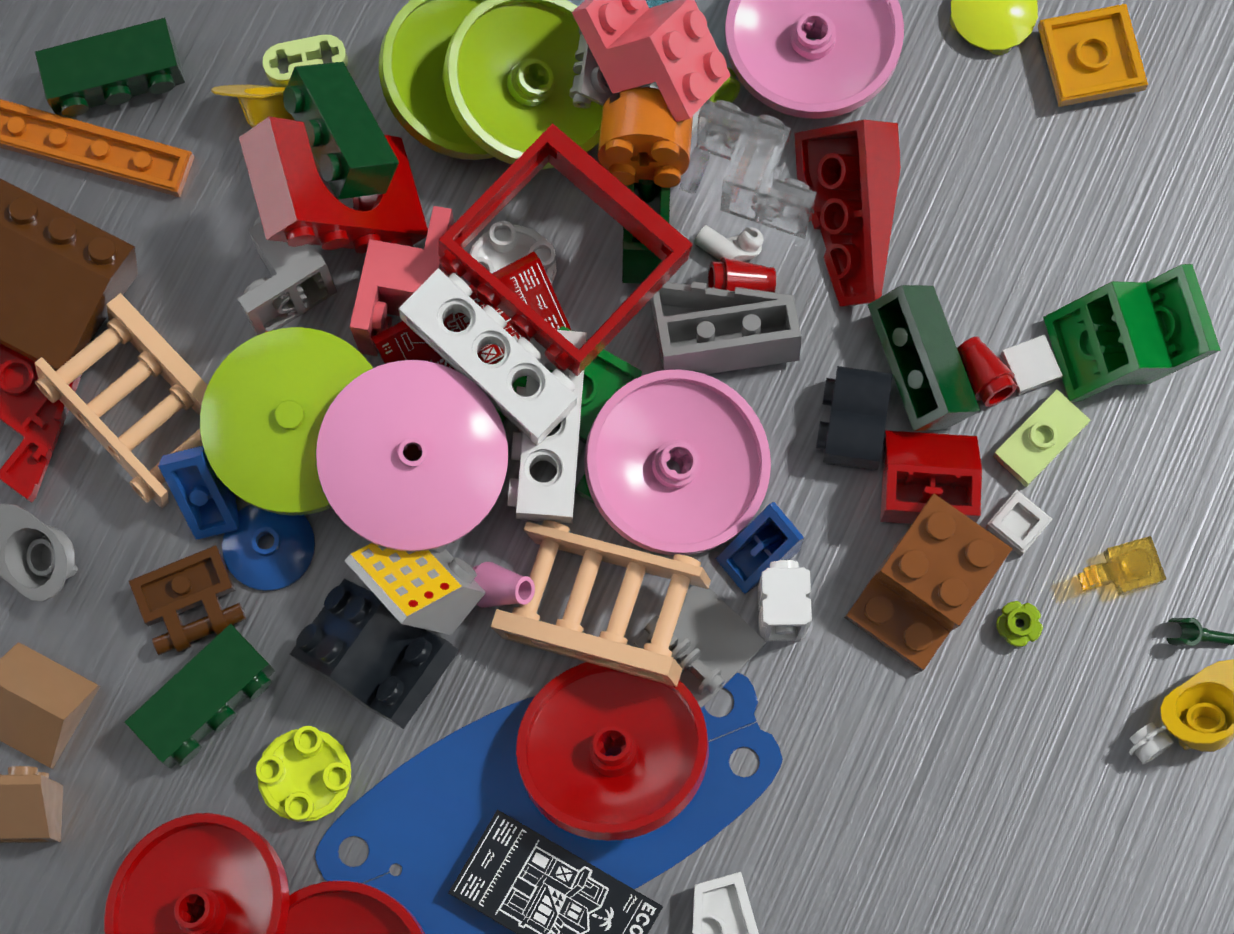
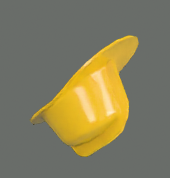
[211,85,294,128]
[1160,659,1234,752]

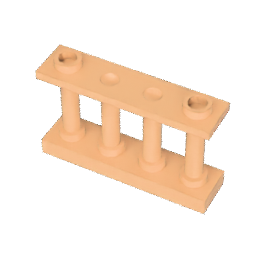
[35,293,208,509]
[491,520,711,687]

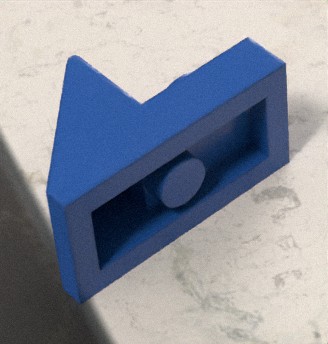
[158,446,240,540]

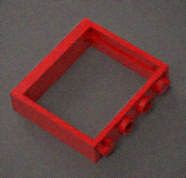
[438,123,693,376]

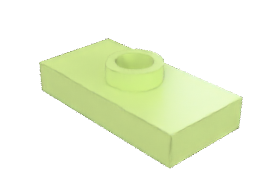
[993,389,1091,487]

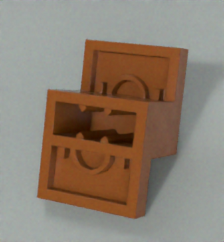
[844,494,1013,671]

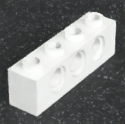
[399,268,577,446]
[508,330,587,523]

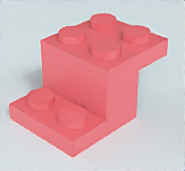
[572,0,731,122]
[350,206,455,356]

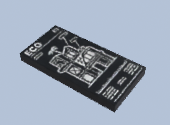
[448,809,663,934]

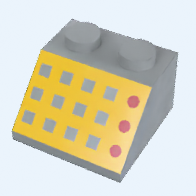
[345,543,486,635]

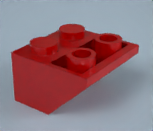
[880,430,982,524]

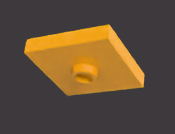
[1038,4,1148,107]

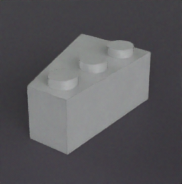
[650,281,802,374]

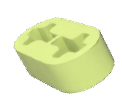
[263,35,348,87]

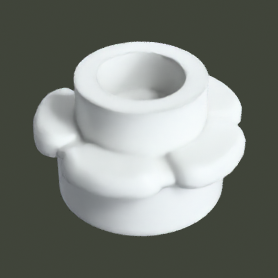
[1129,722,1174,765]

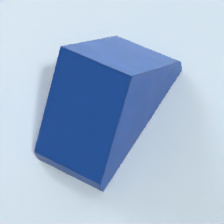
[715,502,804,594]

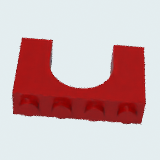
[239,116,428,254]

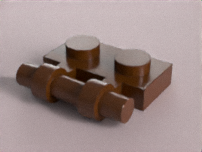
[129,545,246,655]

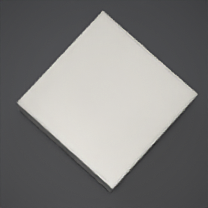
[1000,335,1063,395]
[986,490,1053,557]

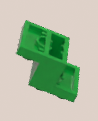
[1043,264,1221,402]

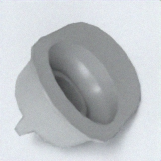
[0,504,78,601]

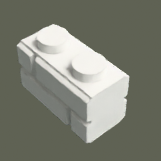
[757,560,812,641]

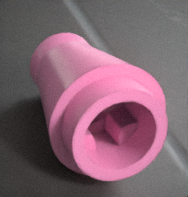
[473,562,535,608]

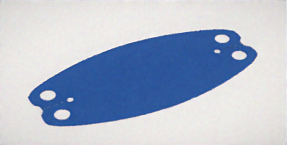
[315,673,783,934]

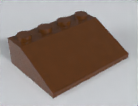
[0,178,138,371]

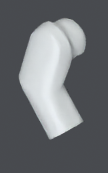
[694,225,764,261]

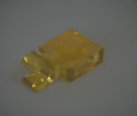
[1077,536,1167,596]

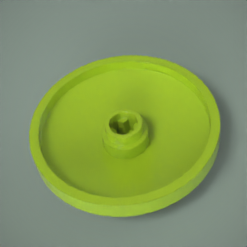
[379,0,494,160]
[444,0,603,169]
[200,327,373,515]

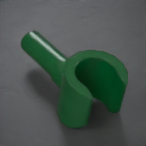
[1167,618,1234,646]

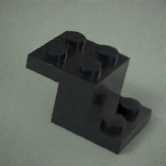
[289,578,459,729]

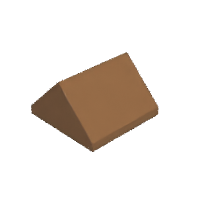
[0,642,101,769]

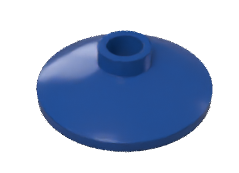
[222,504,315,591]

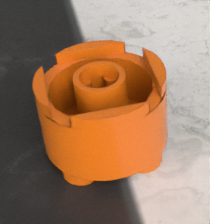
[598,87,693,188]

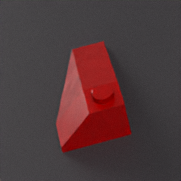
[794,120,901,307]

